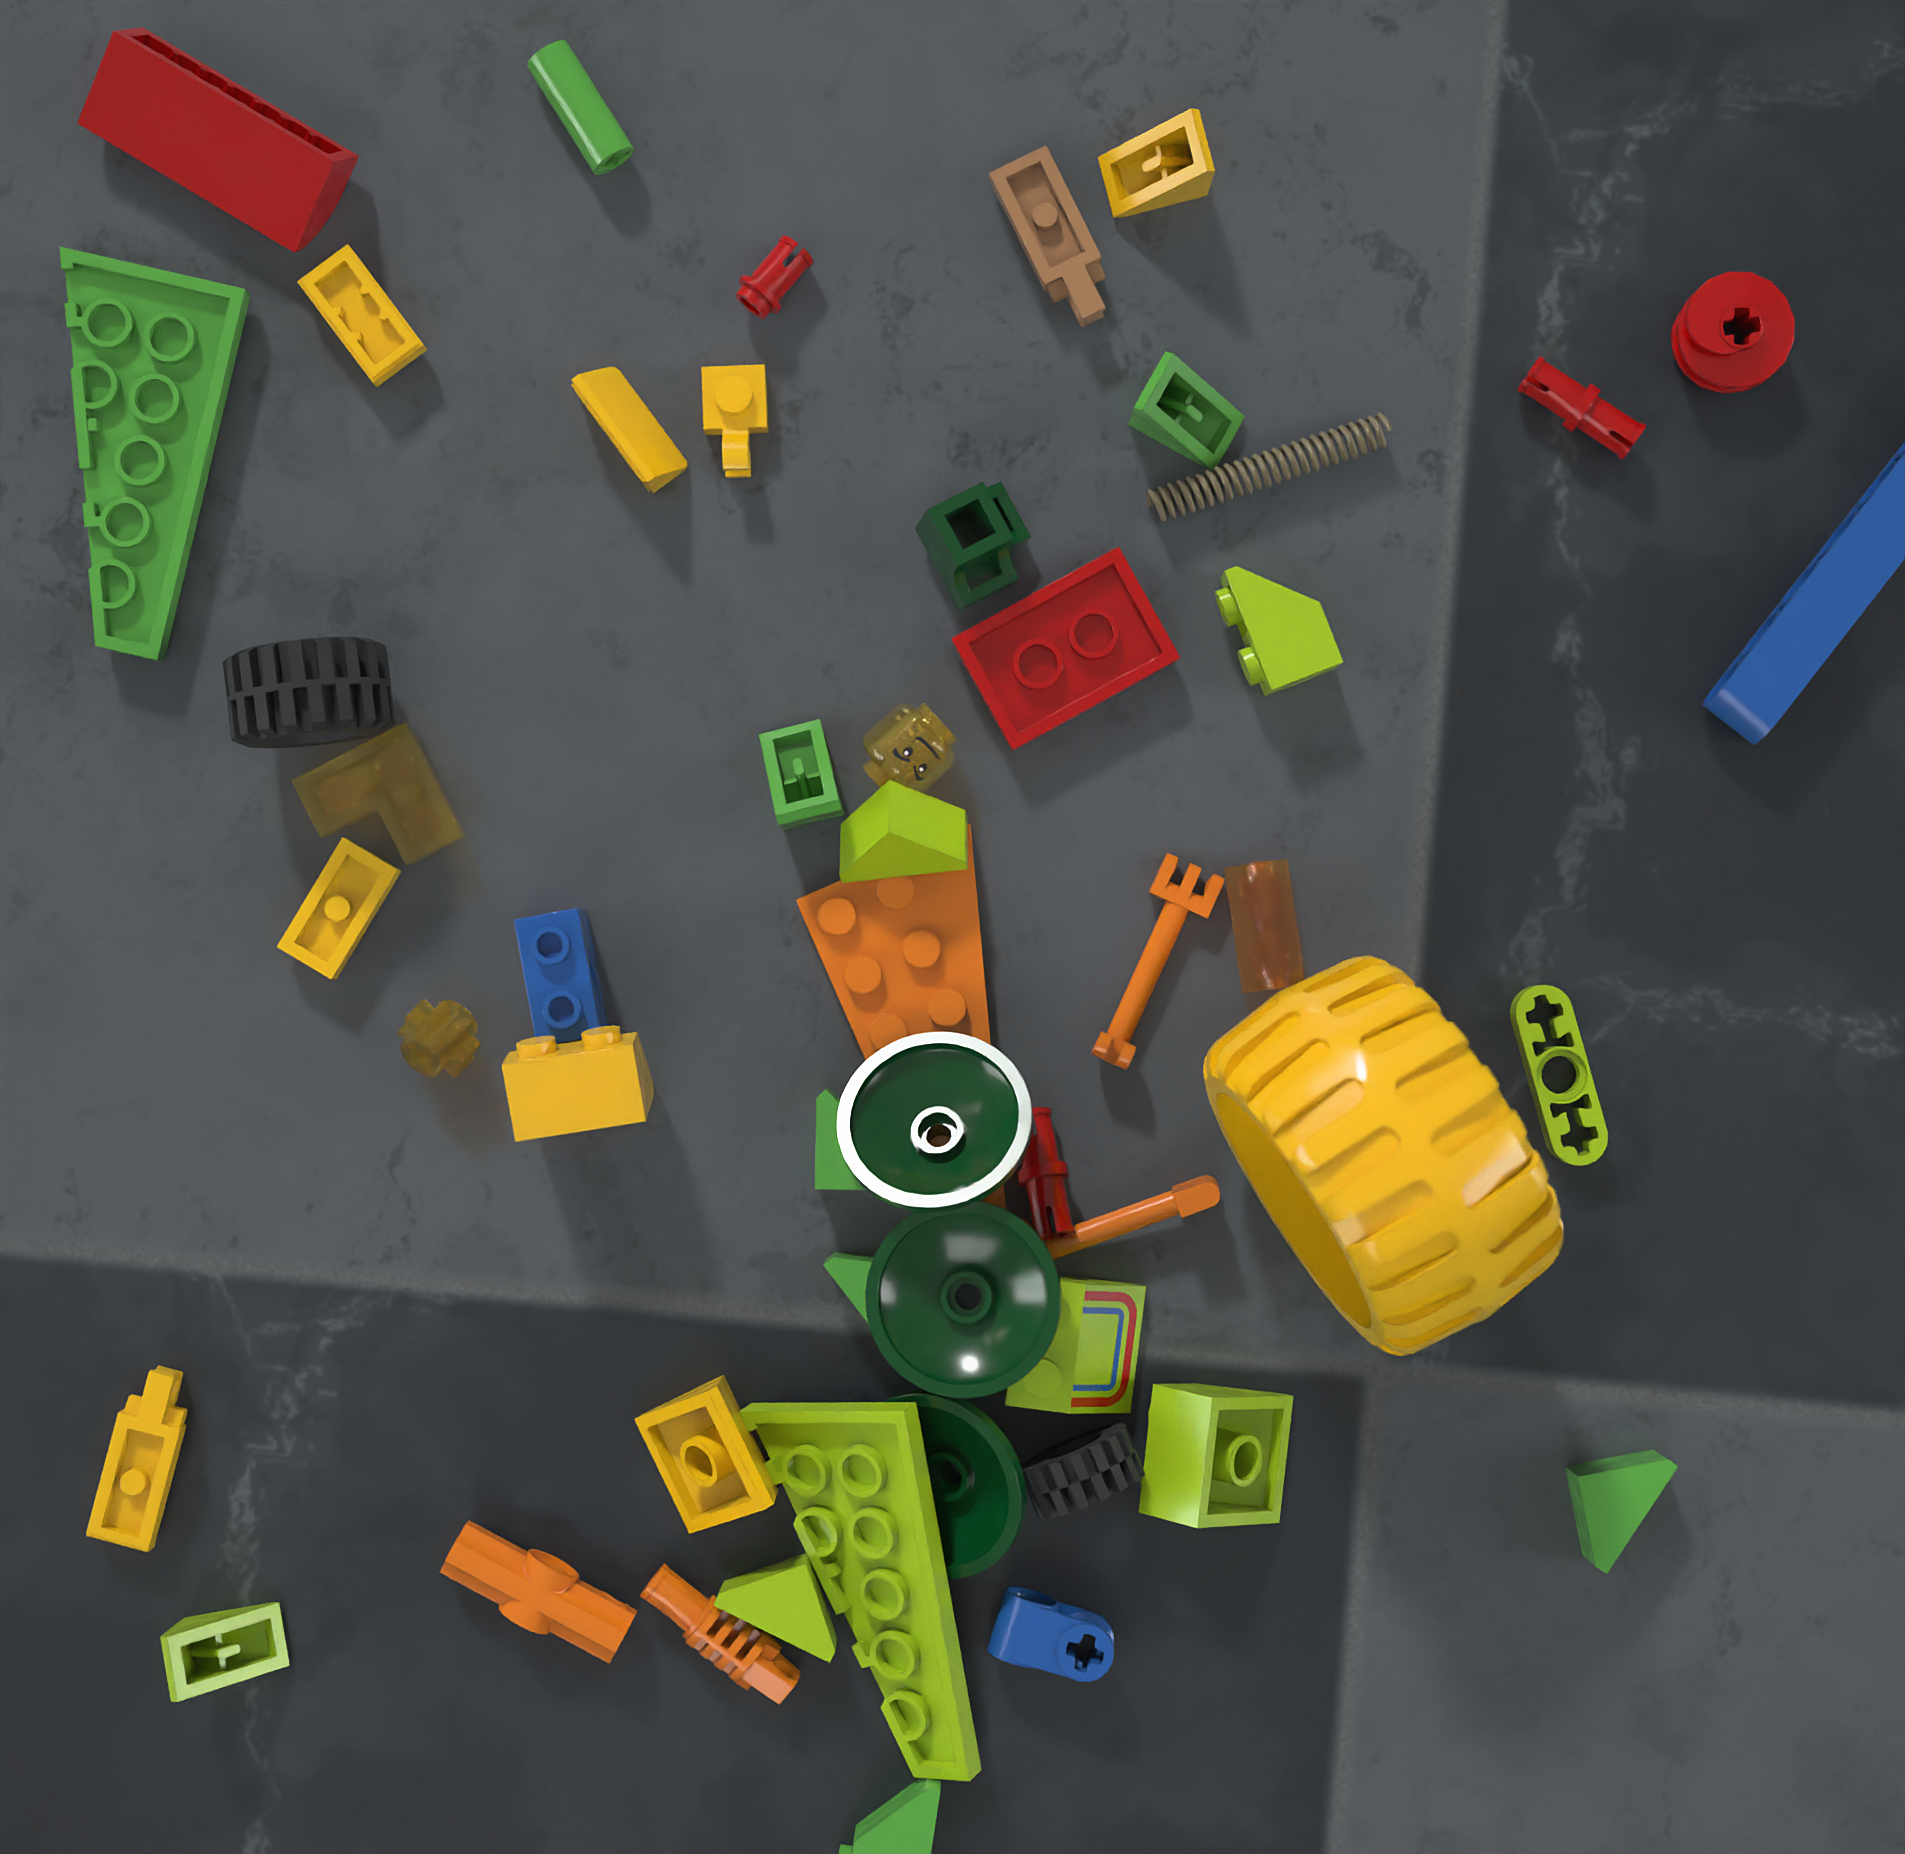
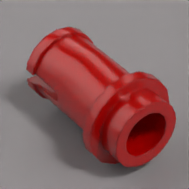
[735,235,814,319]

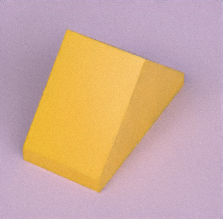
[1098,109,1215,218]

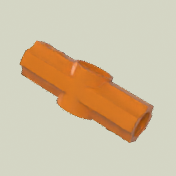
[440,1520,637,1664]

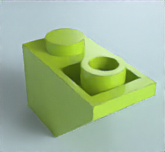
[1214,566,1343,696]

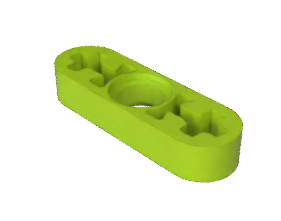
[1510,985,1608,1166]

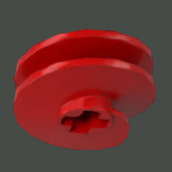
[1670,271,1795,394]

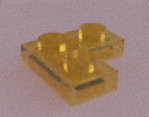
[291,722,467,866]

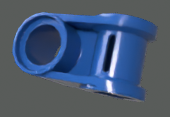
[987,1586,1114,1682]

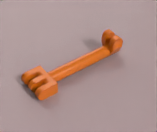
[1091,852,1225,1070]
[1020,1175,1220,1259]

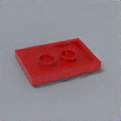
[951,546,1180,752]

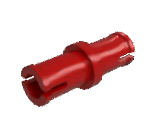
[1517,356,1646,460]
[1017,1107,1076,1242]

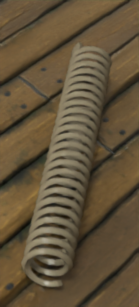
[1146,412,1393,523]

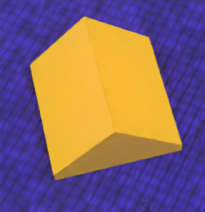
[634,1375,779,1534]

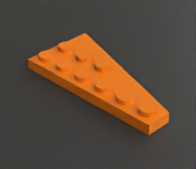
[796,824,1006,1209]

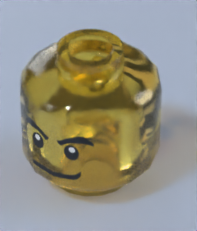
[862,702,958,793]

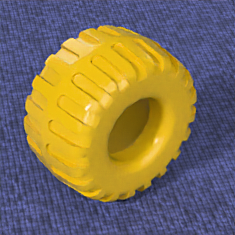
[1203,955,1564,1356]

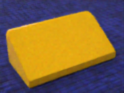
[571,367,688,493]

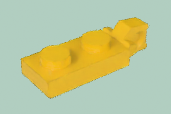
[86,1365,187,1552]

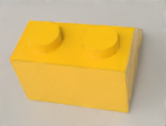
[502,1026,655,1142]

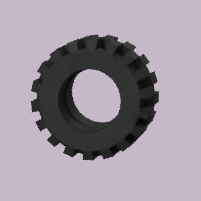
[222,637,396,749]

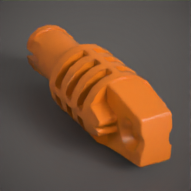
[640,1563,801,1704]

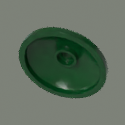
[837,1032,1033,1213]
[865,1201,1062,1398]
[884,1389,1026,1579]

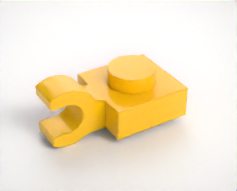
[701,364,769,478]

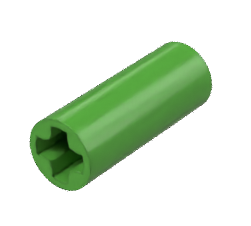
[527,40,634,175]

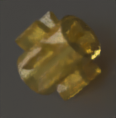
[397,999,481,1078]

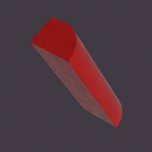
[77,27,359,253]

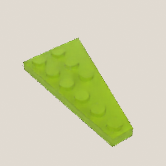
[739,1402,982,1781]

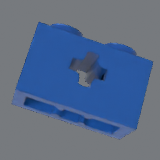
[514,908,608,1044]

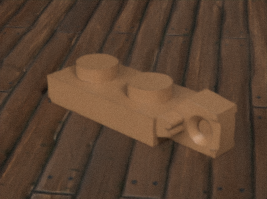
[989,146,1106,328]

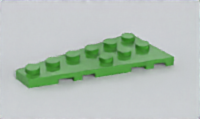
[59,246,251,663]

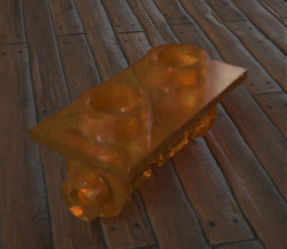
[1224,859,1305,993]

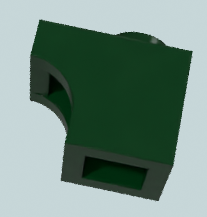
[915,481,1031,612]

